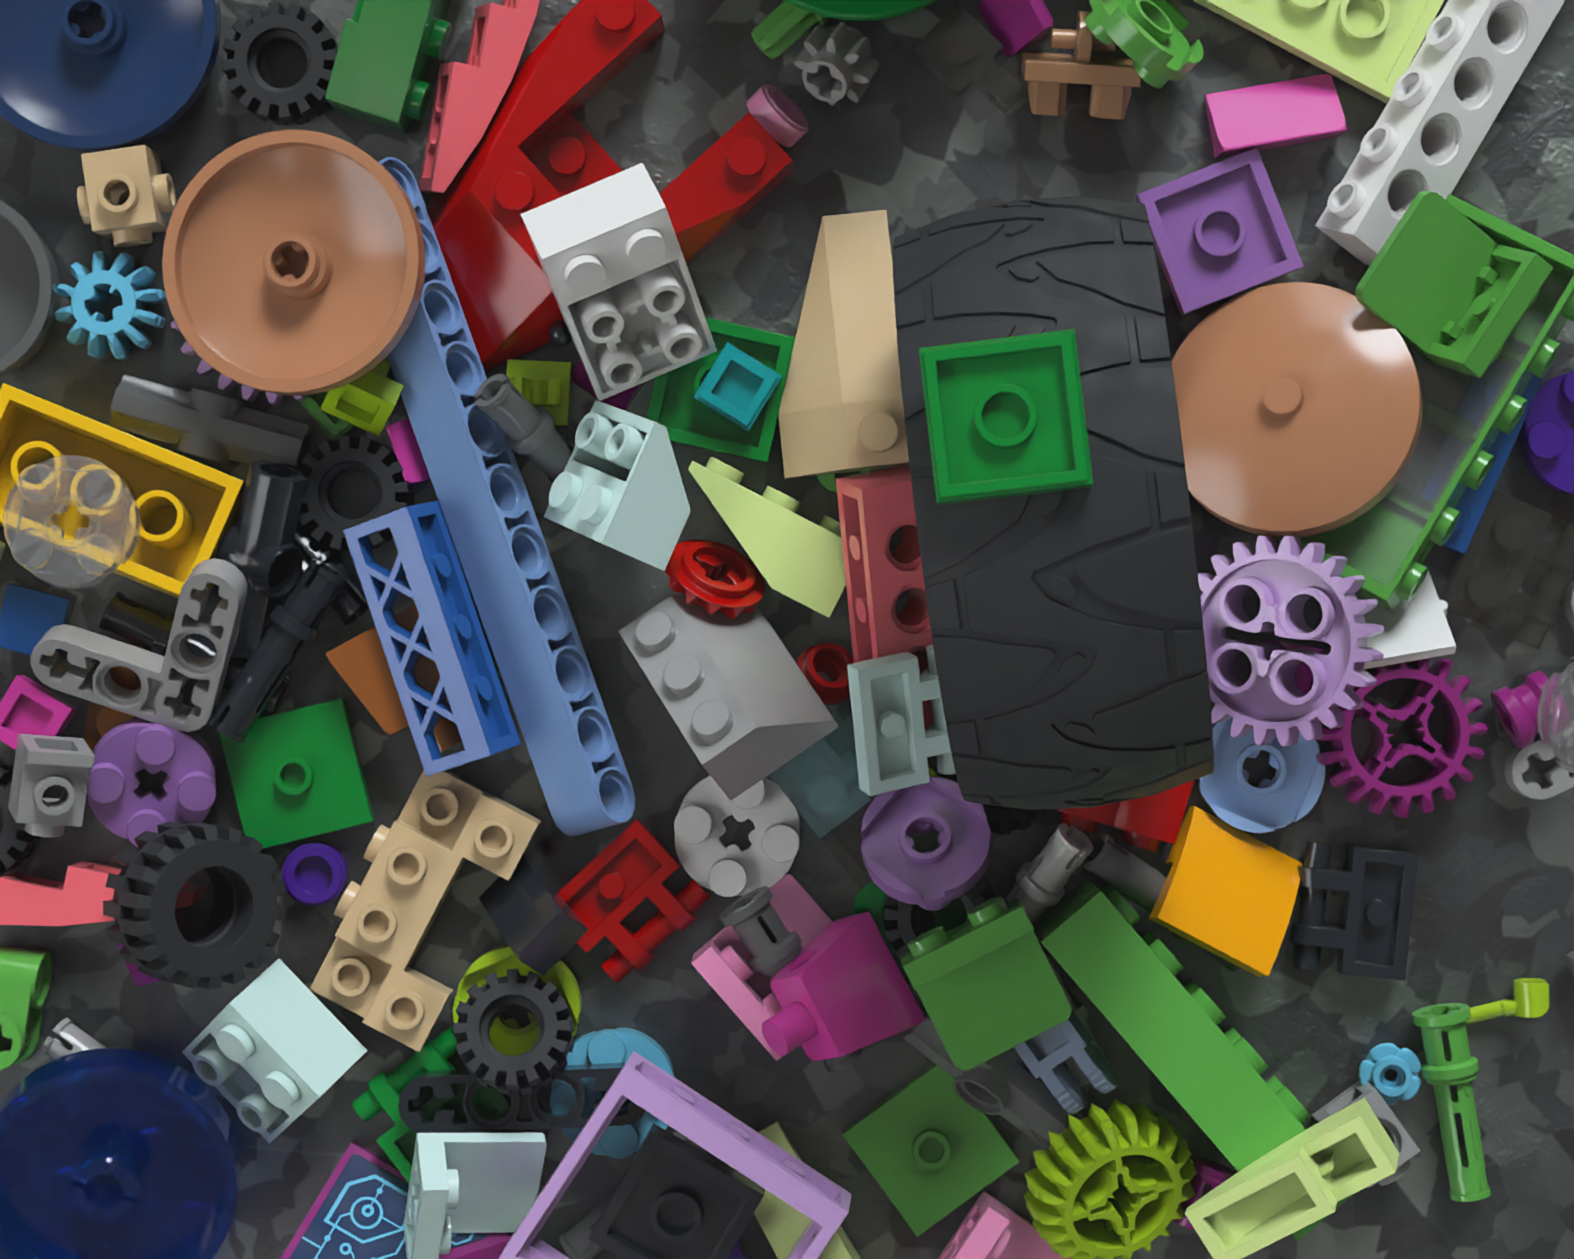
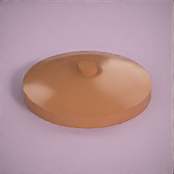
[162,130,426,396]
[1171,282,1423,538]

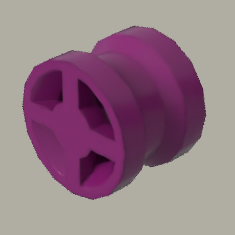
[1490,670,1569,749]

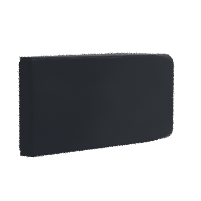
[479,853,588,977]

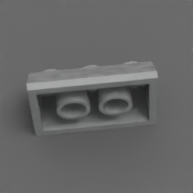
[618,594,839,801]

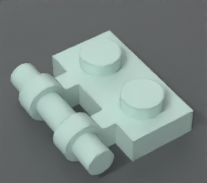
[847,644,956,796]

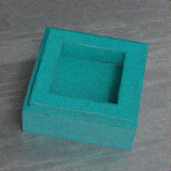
[694,342,782,432]

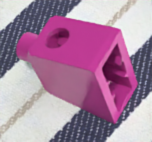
[762,911,926,1061]

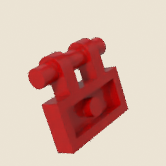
[558,818,711,983]

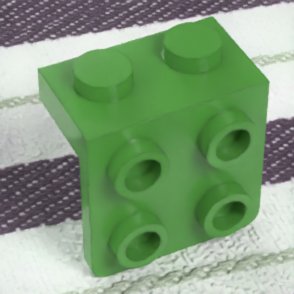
[1355,190,1553,378]
[899,896,1072,1070]

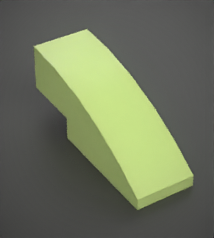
[1185,1097,1400,1259]

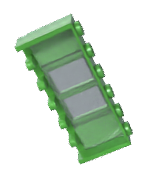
[1256,194,1574,613]

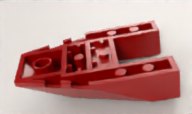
[426,0,793,373]

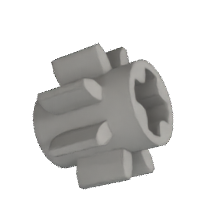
[794,22,880,106]

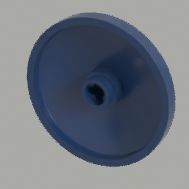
[0,0,221,152]

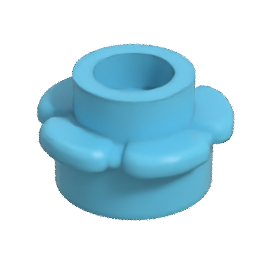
[1358,1043,1421,1106]

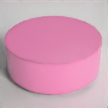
[747,84,809,147]

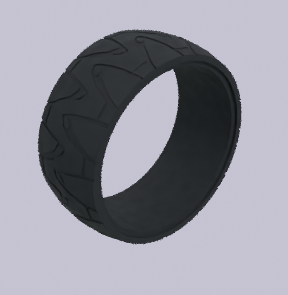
[893,196,1214,810]

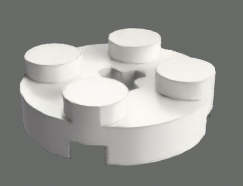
[674,775,800,897]

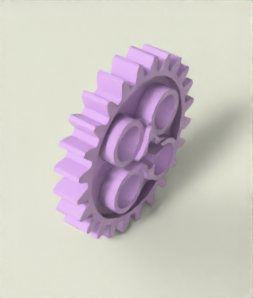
[1198,536,1384,746]

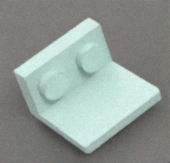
[404,1132,547,1259]

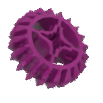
[1316,658,1488,818]

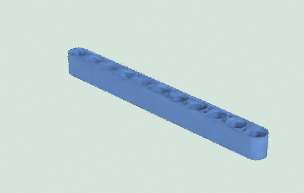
[378,157,635,837]

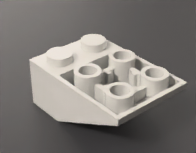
[521,163,717,401]

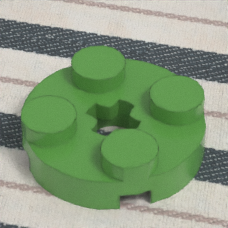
[1085,0,1204,89]

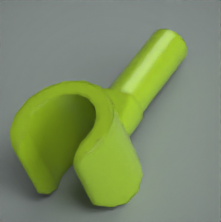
[1466,978,1550,1025]

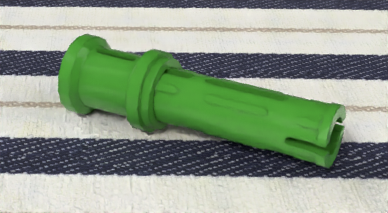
[1412,1003,1491,1202]

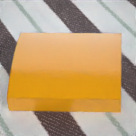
[1149,806,1303,977]

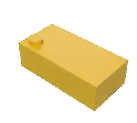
[0,383,246,599]

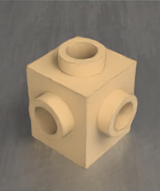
[77,145,176,247]

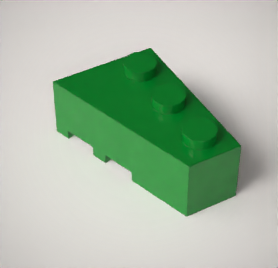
[325,0,452,134]

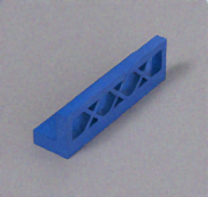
[343,500,521,776]

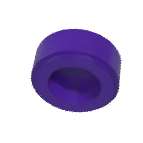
[282,841,349,906]

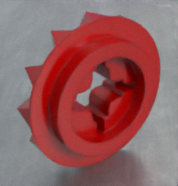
[664,540,765,619]

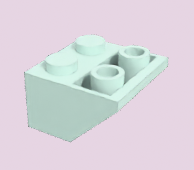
[544,400,691,571]
[182,959,368,1144]

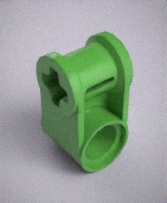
[0,945,53,1071]

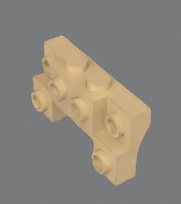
[310,769,541,1052]

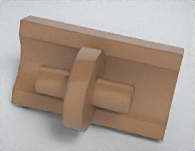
[1021,11,1141,119]

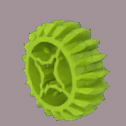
[1023,1099,1197,1259]

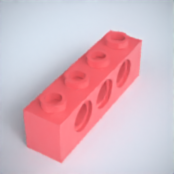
[836,465,933,730]

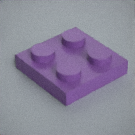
[1135,147,1304,316]

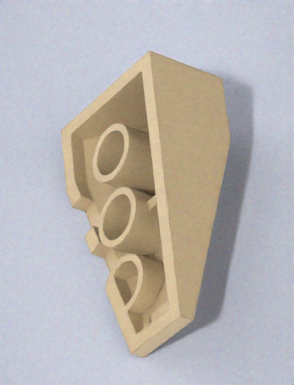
[778,210,910,479]

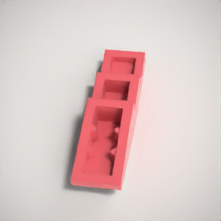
[418,0,540,193]
[0,860,207,926]

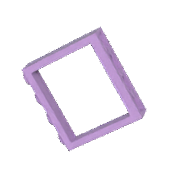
[498,1051,852,1259]

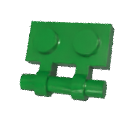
[351,1025,512,1183]

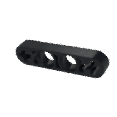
[398,1063,646,1133]

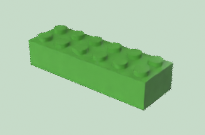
[1033,878,1353,1241]

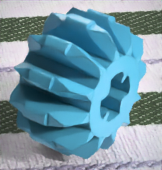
[55,251,167,360]

